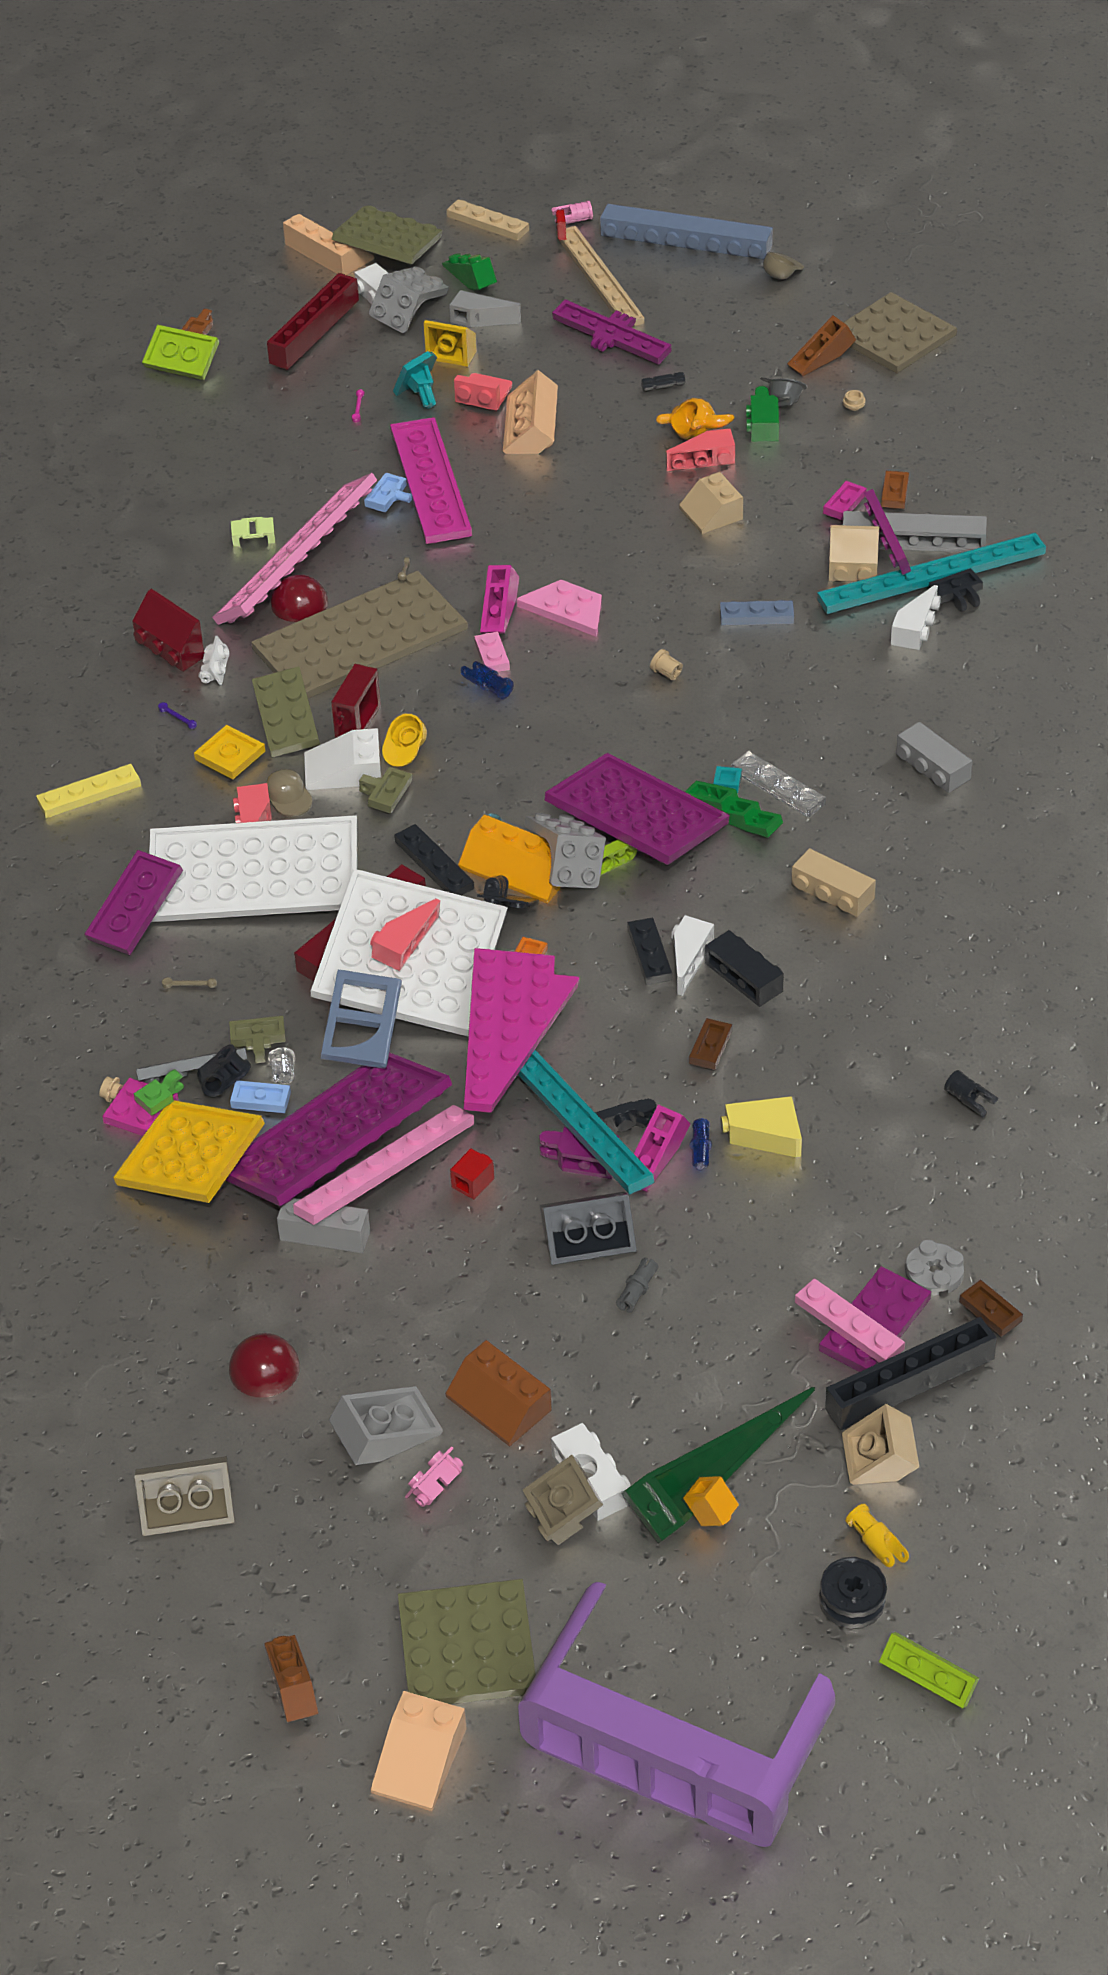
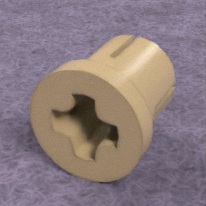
[650,649,683,680]

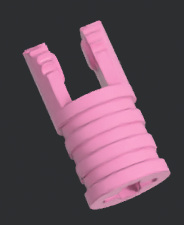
[551,200,593,225]

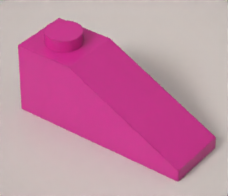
[480,565,519,634]
[634,1104,691,1192]

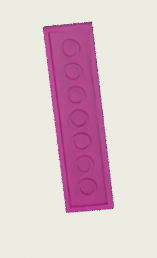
[390,417,472,544]

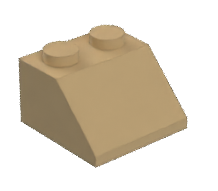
[679,472,743,534]
[829,525,879,582]
[842,1404,919,1485]

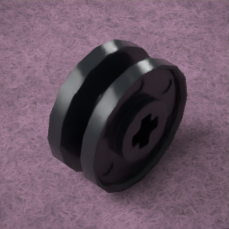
[819,1557,887,1629]

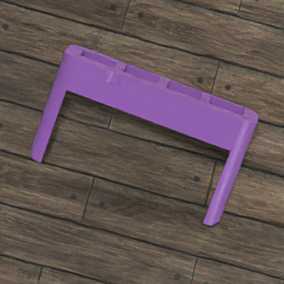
[518,1582,835,1847]

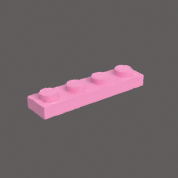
[795,1278,905,1363]

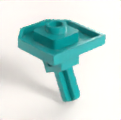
[393,351,437,409]

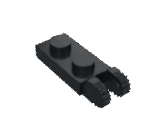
[595,1098,657,1133]

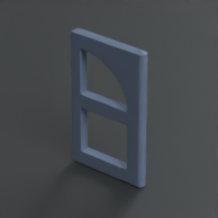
[321,969,402,1068]

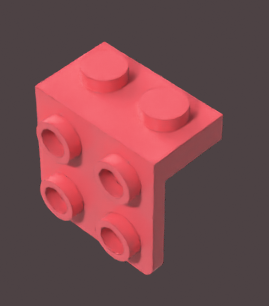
[454,373,512,411]

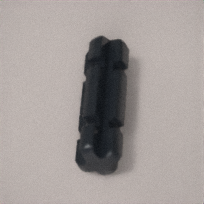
[641,372,685,391]

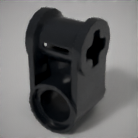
[197,1044,251,1097]

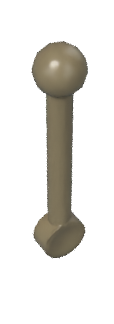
[397,557,410,581]
[162,977,217,989]

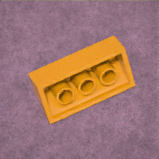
[458,814,561,904]

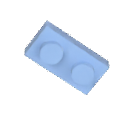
[230,1080,291,1113]

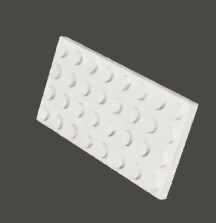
[149,815,358,922]

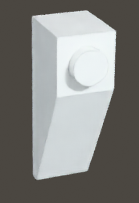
[671,915,714,996]

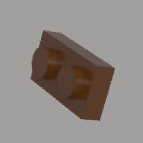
[689,1018,732,1070]
[959,1279,1023,1337]

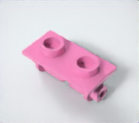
[405,1446,463,1507]

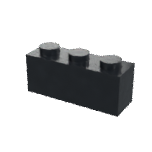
[705,930,784,1007]

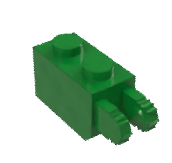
[746,386,779,442]

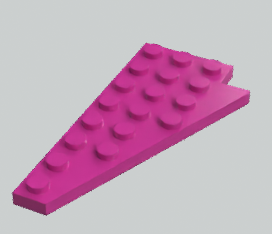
[463,948,579,1112]

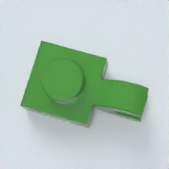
[134,1070,184,1116]

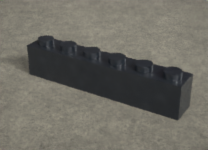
[825,1317,997,1430]

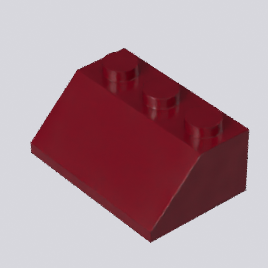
[132,588,204,672]

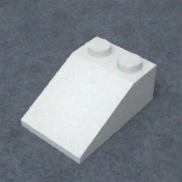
[304,728,381,790]

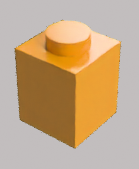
[683,1476,739,1526]

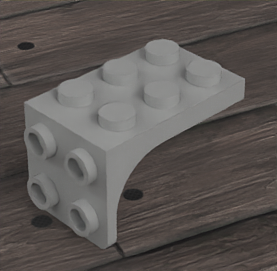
[369,267,449,333]
[524,813,606,888]

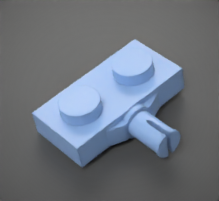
[364,473,412,512]

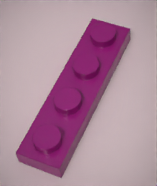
[864,489,911,574]

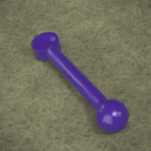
[158,702,197,729]

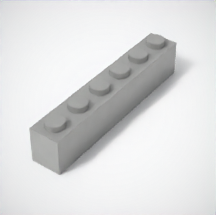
[843,511,987,552]

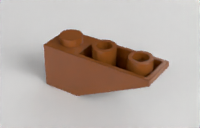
[264,1635,318,1722]

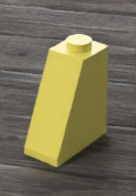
[720,1096,802,1157]

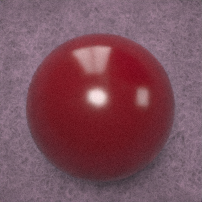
[271,575,328,622]
[229,1333,300,1398]

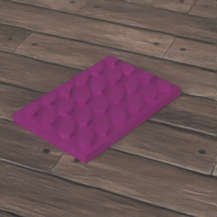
[544,753,730,865]

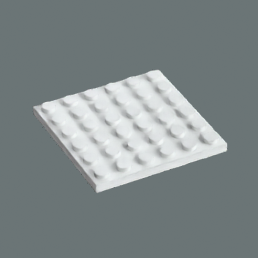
[310,869,508,1036]

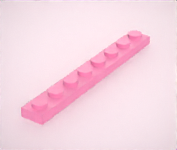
[293,1105,474,1225]

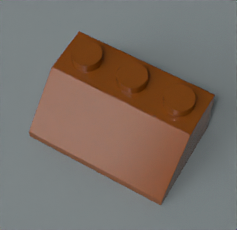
[445,1340,552,1447]

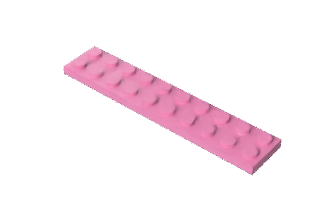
[212,473,377,625]

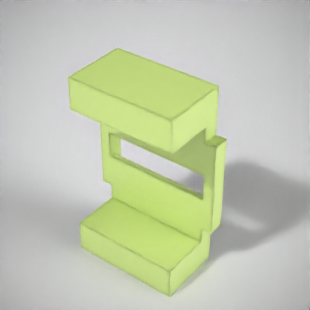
[231,517,275,547]

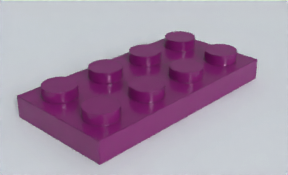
[84,850,183,955]
[819,1266,931,1372]

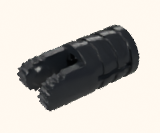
[944,1070,998,1117]

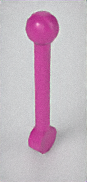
[352,389,365,423]

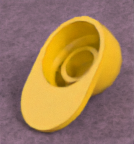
[382,714,427,767]

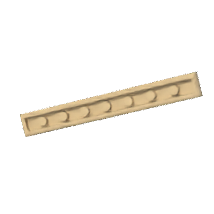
[556,226,644,327]

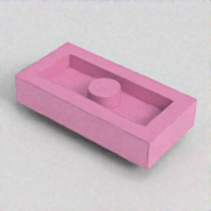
[474,632,510,674]

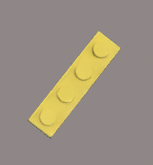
[36,764,141,818]

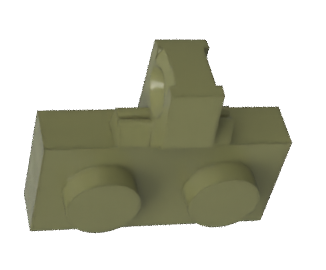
[359,767,412,814]
[229,1016,286,1063]

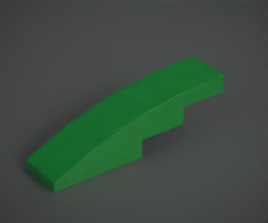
[685,780,783,837]

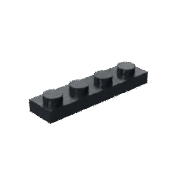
[394,824,474,896]

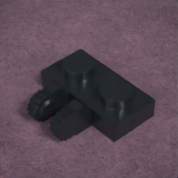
[929,568,983,612]

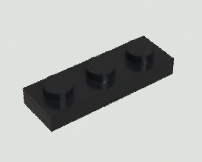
[627,917,672,985]

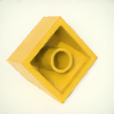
[424,320,477,367]

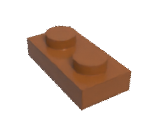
[881,471,909,509]

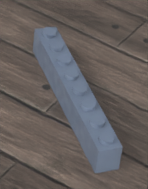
[600,204,773,259]

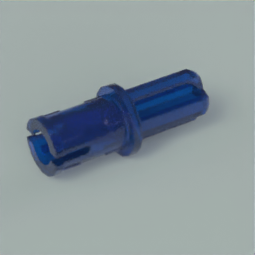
[690,1118,712,1170]

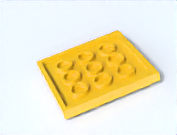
[113,1100,265,1203]

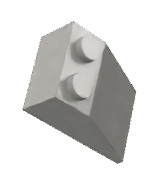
[329,1386,443,1465]

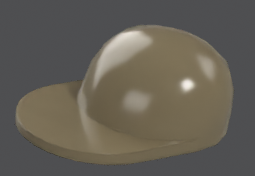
[763,252,804,280]
[266,769,312,817]

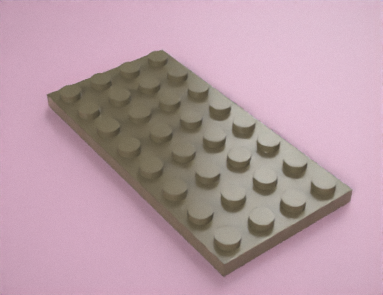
[251,571,468,699]

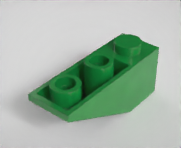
[442,253,497,290]

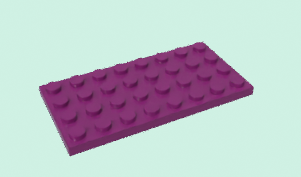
[225,1052,452,1206]

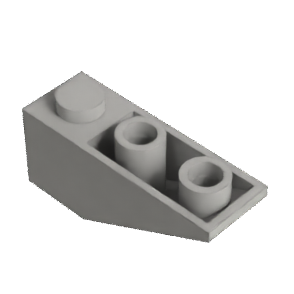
[450,290,521,327]

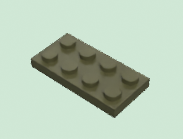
[252,666,320,758]

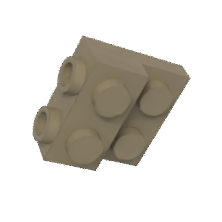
[522,1455,603,1545]

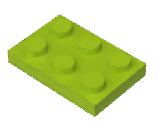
[142,325,219,380]

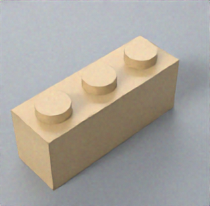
[791,848,876,917]

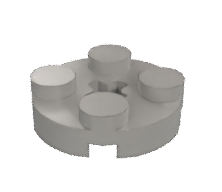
[905,1240,964,1296]

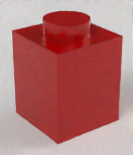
[450,1148,495,1200]

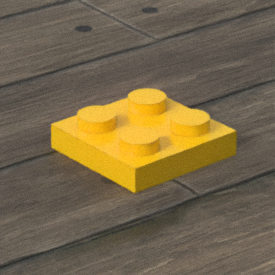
[194,725,265,779]

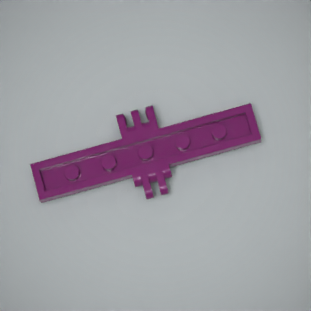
[552,299,672,365]

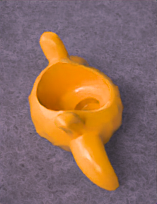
[656,398,734,440]

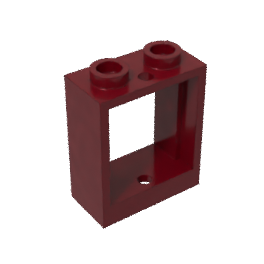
[331,664,381,738]

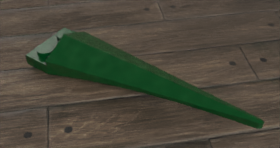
[621,1387,815,1544]

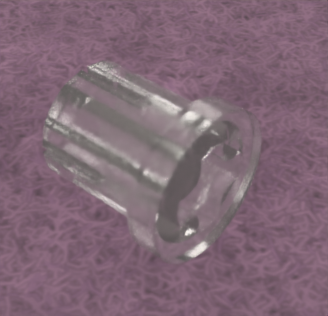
[268,1047,295,1084]

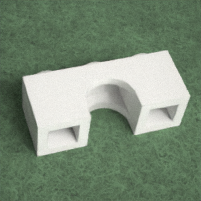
[551,1423,631,1521]

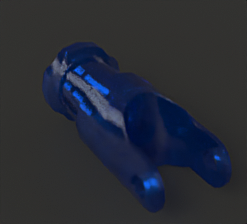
[461,661,514,699]

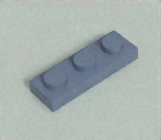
[720,600,794,625]

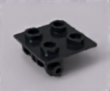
[477,875,539,908]

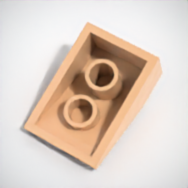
[371,1691,467,1811]

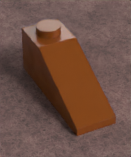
[787,315,856,376]

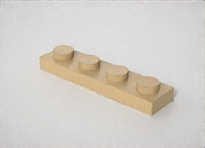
[447,199,529,241]

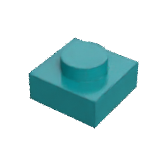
[713,766,742,793]

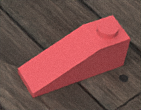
[370,898,441,971]

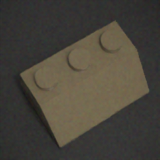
[134,1456,235,1536]

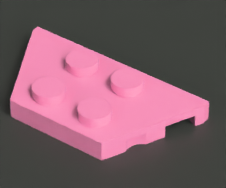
[517,580,602,637]

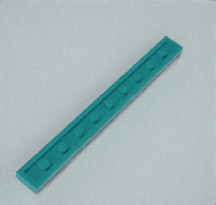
[817,533,1046,614]
[518,1050,655,1195]

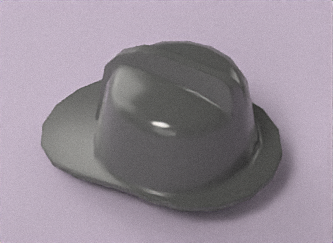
[760,377,807,407]

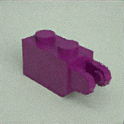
[539,1127,619,1179]

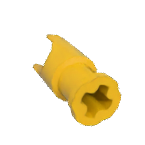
[845,1504,909,1568]

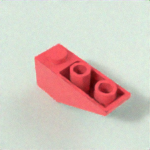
[666,428,735,471]
[233,783,272,823]

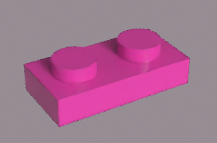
[823,481,867,521]

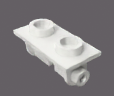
[199,636,229,685]

